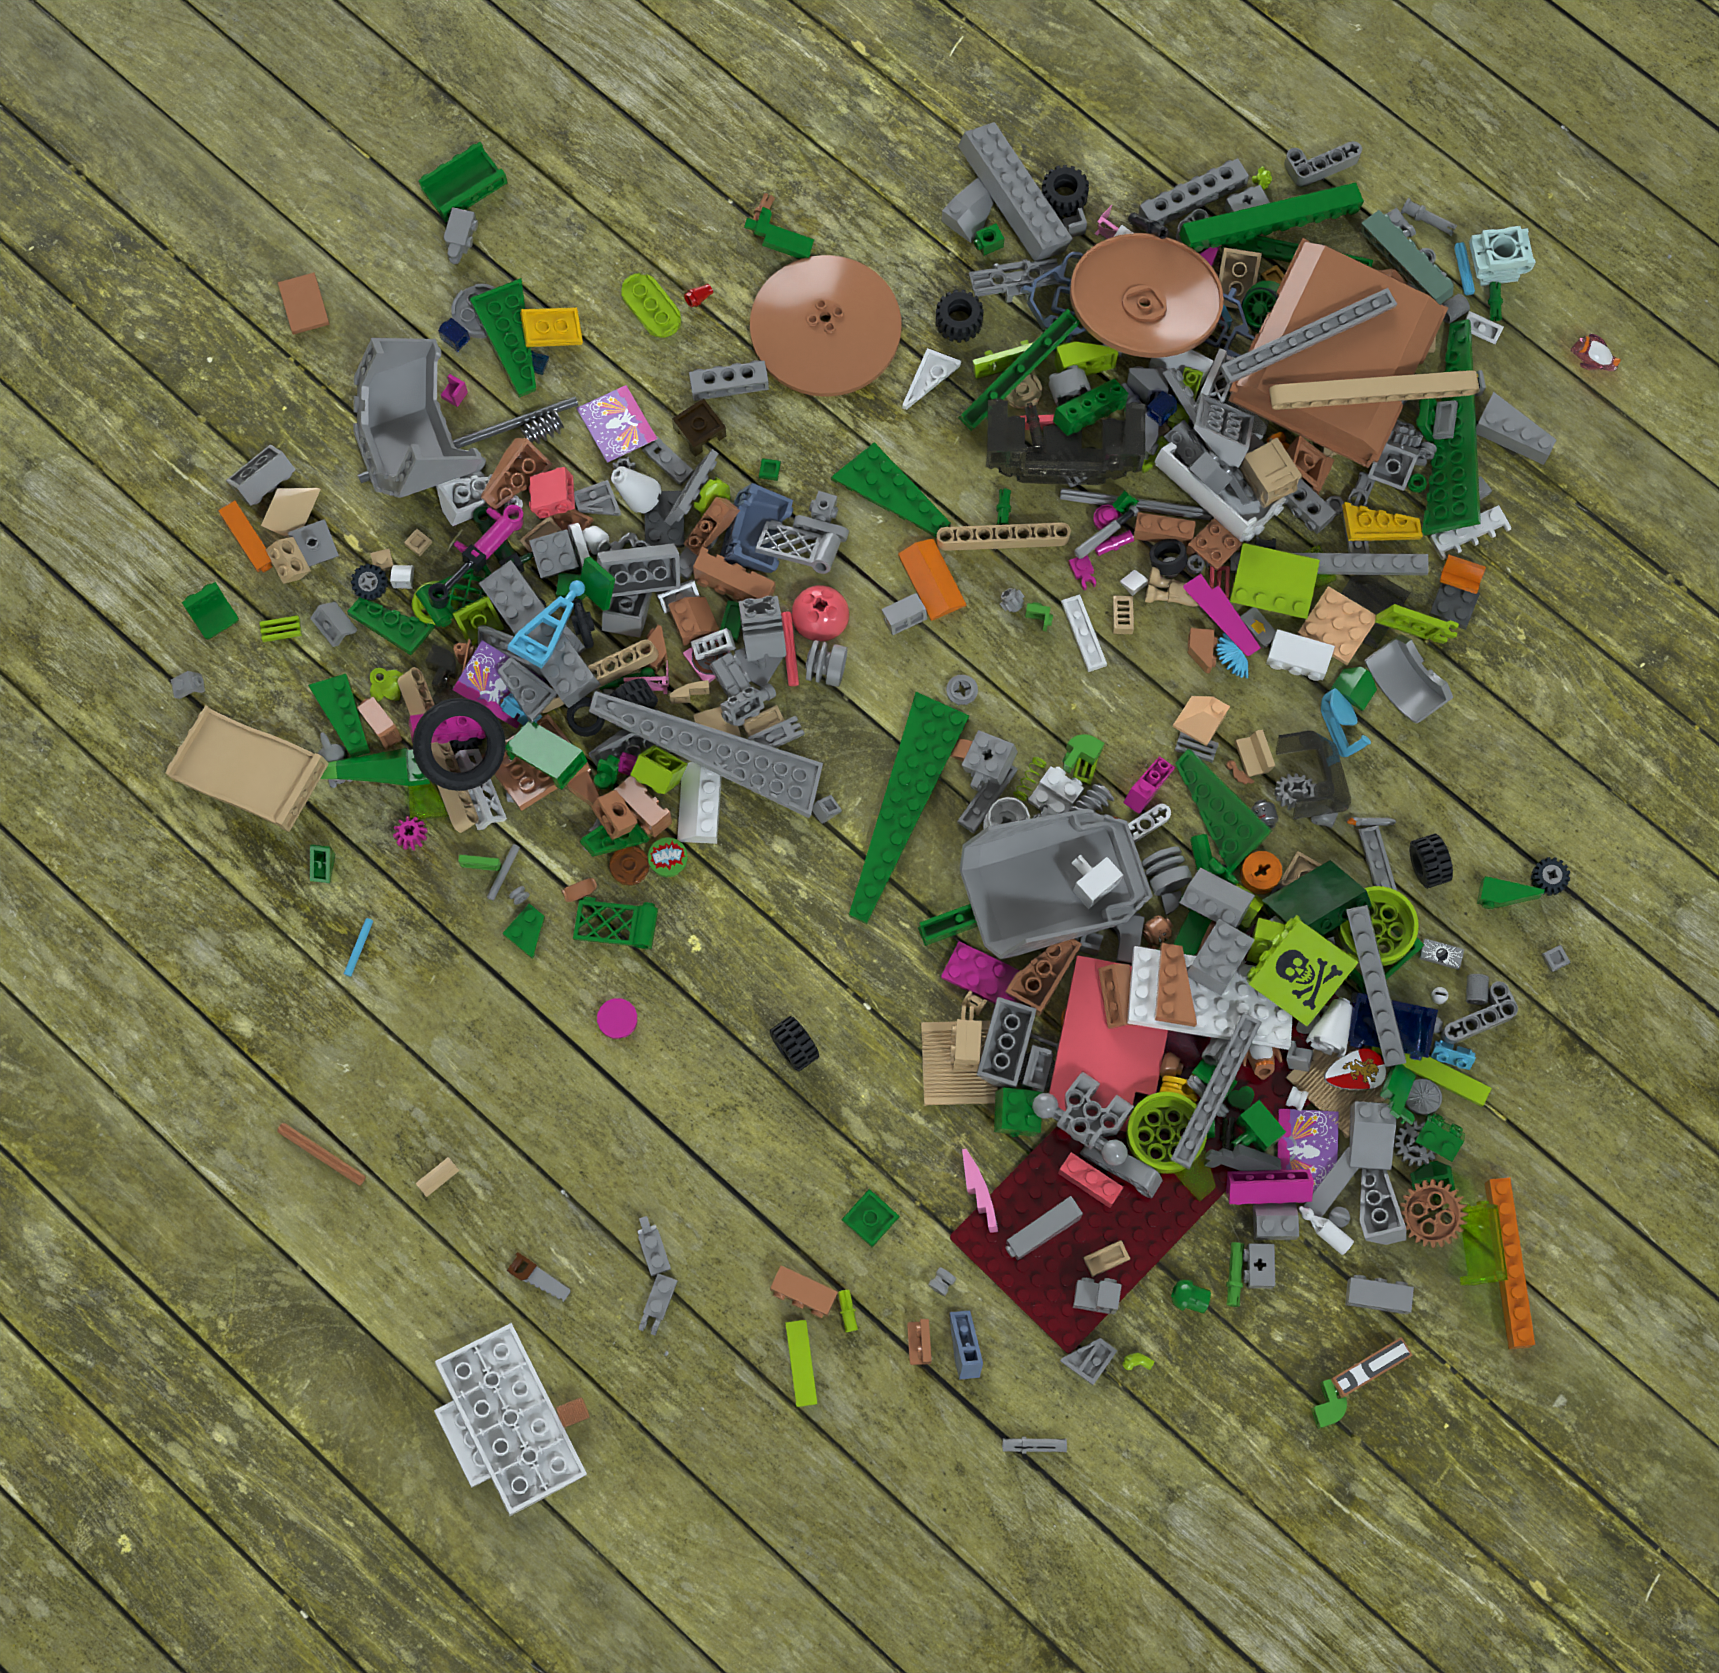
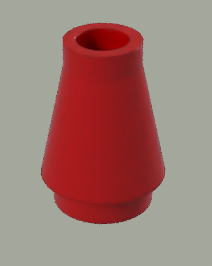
[684,284,713,308]

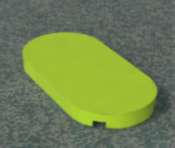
[621,273,681,338]

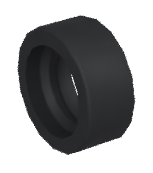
[1149,539,1188,576]
[566,697,605,737]

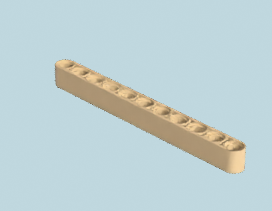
[1269,371,1480,410]

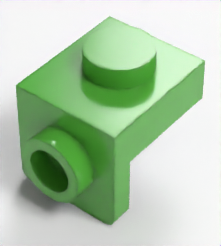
[1025,602,1053,631]

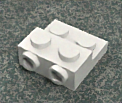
[1028,766,1084,814]

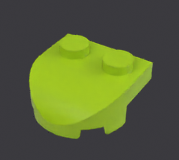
[694,477,731,518]

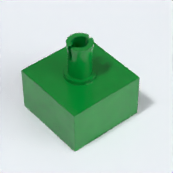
[1231,1100,1286,1153]

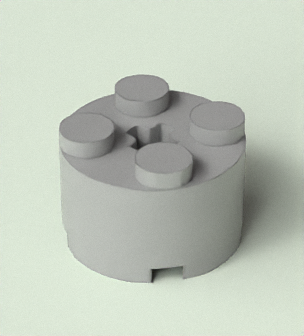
[1048,365,1091,407]

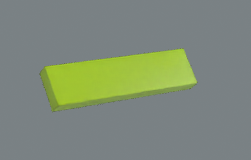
[785,1320,818,1408]

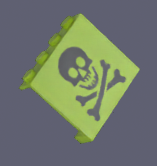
[1246,915,1358,1027]

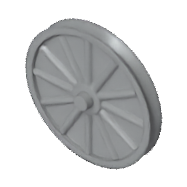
[1406,1079,1442,1115]

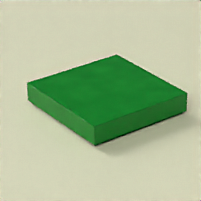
[580,556,615,611]
[841,1189,900,1248]

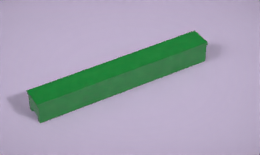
[958,309,1080,431]
[918,904,978,946]

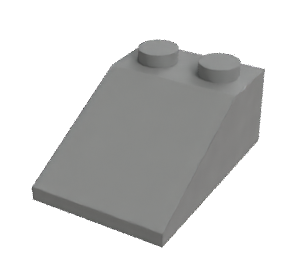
[602,592,652,638]
[1349,1101,1396,1170]

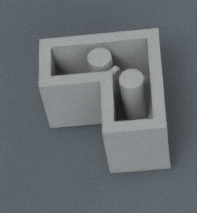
[1188,451,1233,495]
[1073,1278,1121,1315]

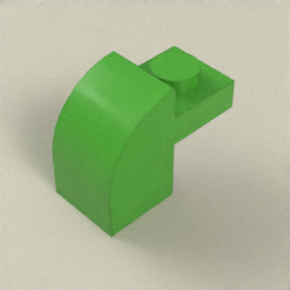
[1062,734,1105,774]
[1311,1379,1347,1429]

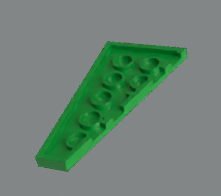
[469,278,536,398]
[831,442,951,537]
[1175,749,1272,874]

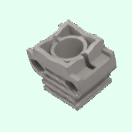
[739,596,786,662]

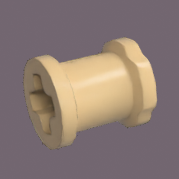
[961,990,988,1016]

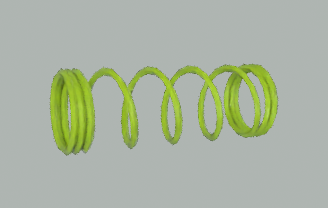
[1013,757,1047,801]

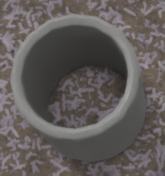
[1441,294,1470,323]
[1465,974,1489,1005]

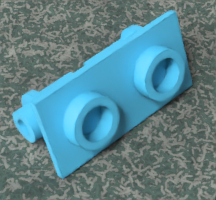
[500,693,542,726]
[1430,1040,1476,1070]

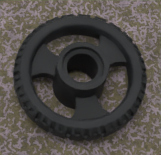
[571,598,595,649]

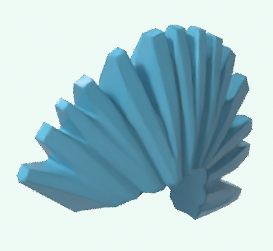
[1216,632,1248,678]

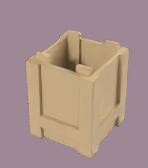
[1240,438,1302,508]

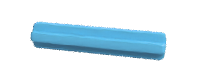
[1454,242,1475,296]

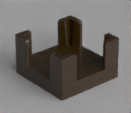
[672,398,727,457]

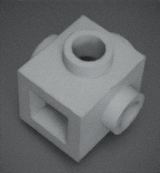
[809,491,838,523]

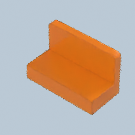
[1440,554,1486,594]

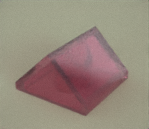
[1165,1030,1210,1071]

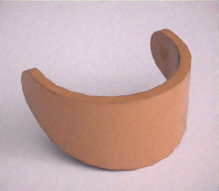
[561,878,597,902]

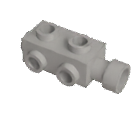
[720,683,776,726]

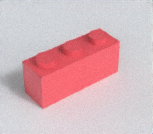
[1058,1152,1123,1208]

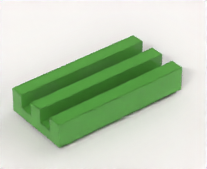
[458,854,502,871]

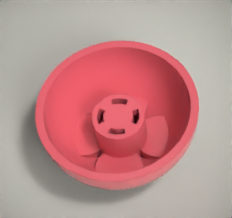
[791,585,849,642]

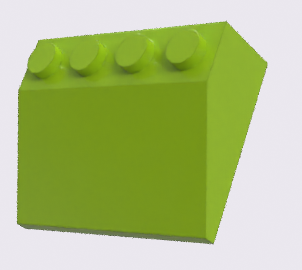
[1229,543,1320,619]

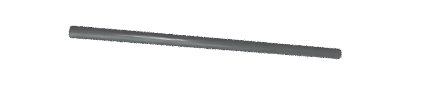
[358,396,578,484]

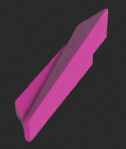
[1183,574,1261,656]

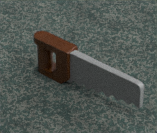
[507,1252,571,1302]

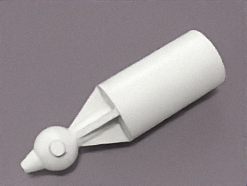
[1299,1206,1354,1255]

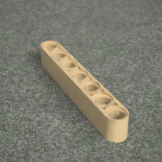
[936,522,1071,551]
[541,640,658,713]

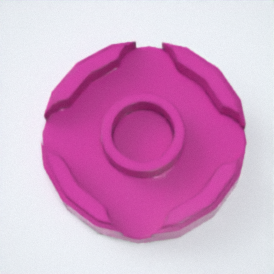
[597,998,638,1039]

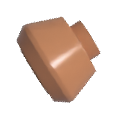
[1160,1052,1184,1079]

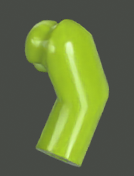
[1122,1352,1155,1370]

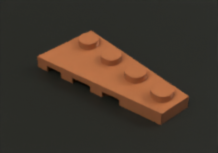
[1155,943,1197,1027]

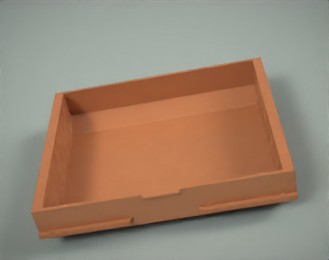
[1228,238,1448,468]

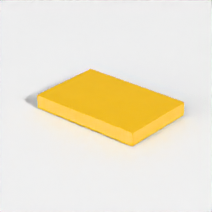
[520,308,583,347]

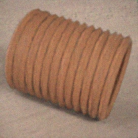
[556,1397,590,1428]

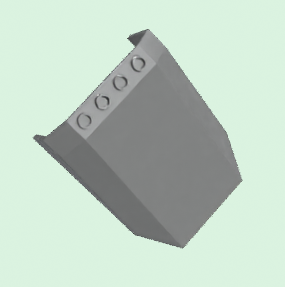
[960,808,1153,959]

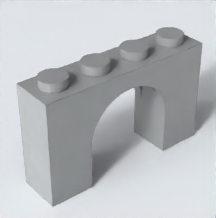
[1074,913,1144,966]

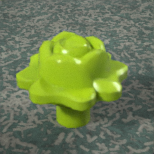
[1252,166,1272,190]

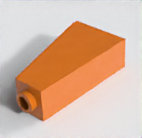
[218,501,273,573]

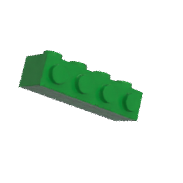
[1053,379,1129,436]

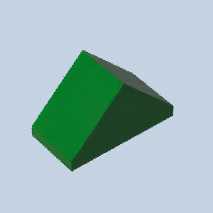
[310,844,336,884]

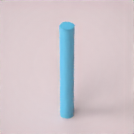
[344,918,373,977]

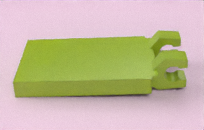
[1375,604,1459,644]

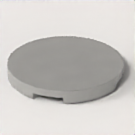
[451,284,495,338]

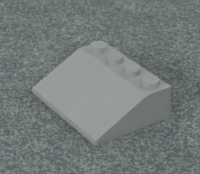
[1193,393,1254,468]

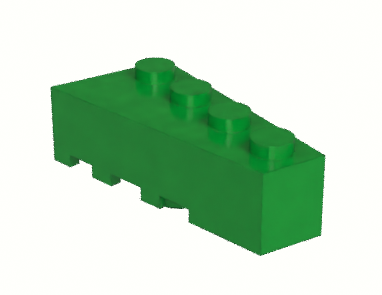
[308,673,371,758]

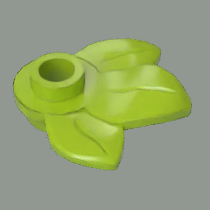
[369,668,403,702]

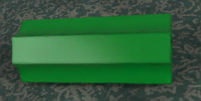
[1190,834,1212,872]

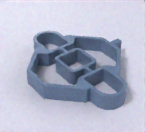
[1020,252,1086,351]
[1204,287,1255,363]

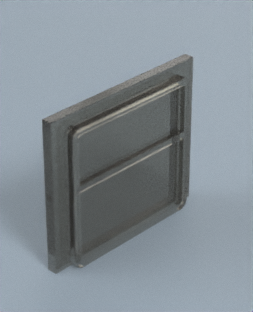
[1341,575,1411,650]

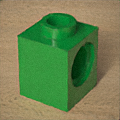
[974,223,1005,256]

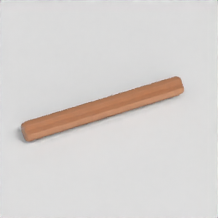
[277,1123,366,1186]

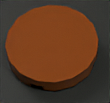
[610,846,650,886]

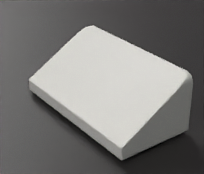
[1465,311,1504,344]
[656,580,700,613]

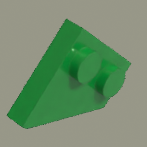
[502,903,545,959]

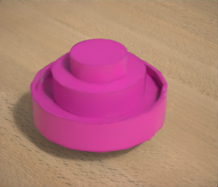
[1093,505,1122,531]

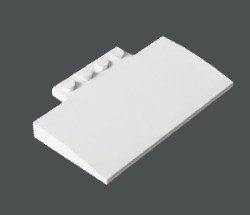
[434,1323,587,1516]

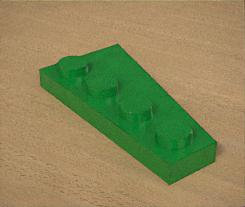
[347,597,435,656]

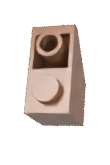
[644,624,668,674]
[1187,628,1217,673]

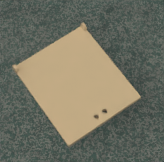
[921,1021,998,1106]
[1286,1038,1388,1138]

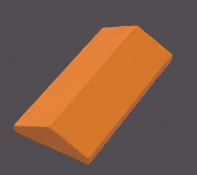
[898,539,966,621]

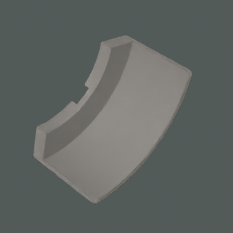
[1365,634,1454,724]

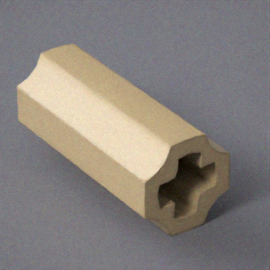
[416,1157,459,1197]

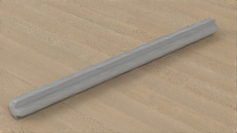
[1060,488,1213,520]

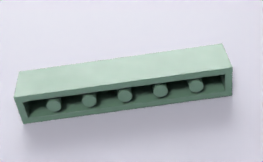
[1361,210,1454,305]

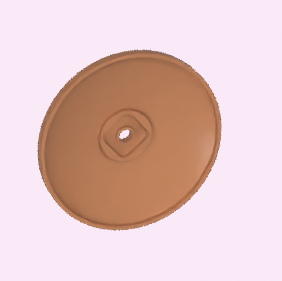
[1070,233,1224,358]
[750,255,901,397]

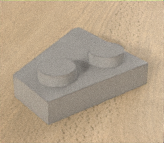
[574,480,621,516]
[1060,1338,1118,1386]

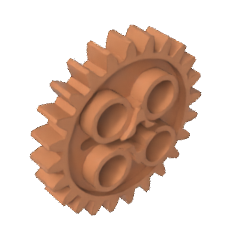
[1400,1179,1468,1248]

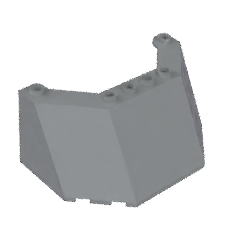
[353,338,482,498]

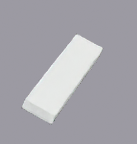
[1061,594,1107,672]

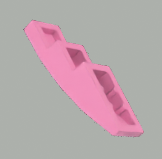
[962,1149,998,1233]

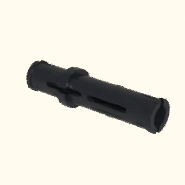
[1128,212,1169,239]

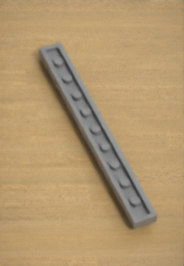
[1219,288,1397,384]
[1230,552,1428,575]

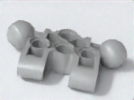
[1032,1072,1134,1166]

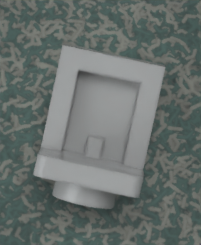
[171,671,205,699]

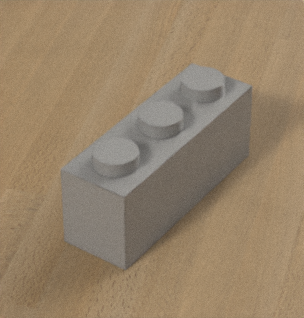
[1345,1275,1414,1315]

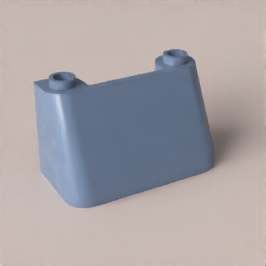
[720,483,793,573]

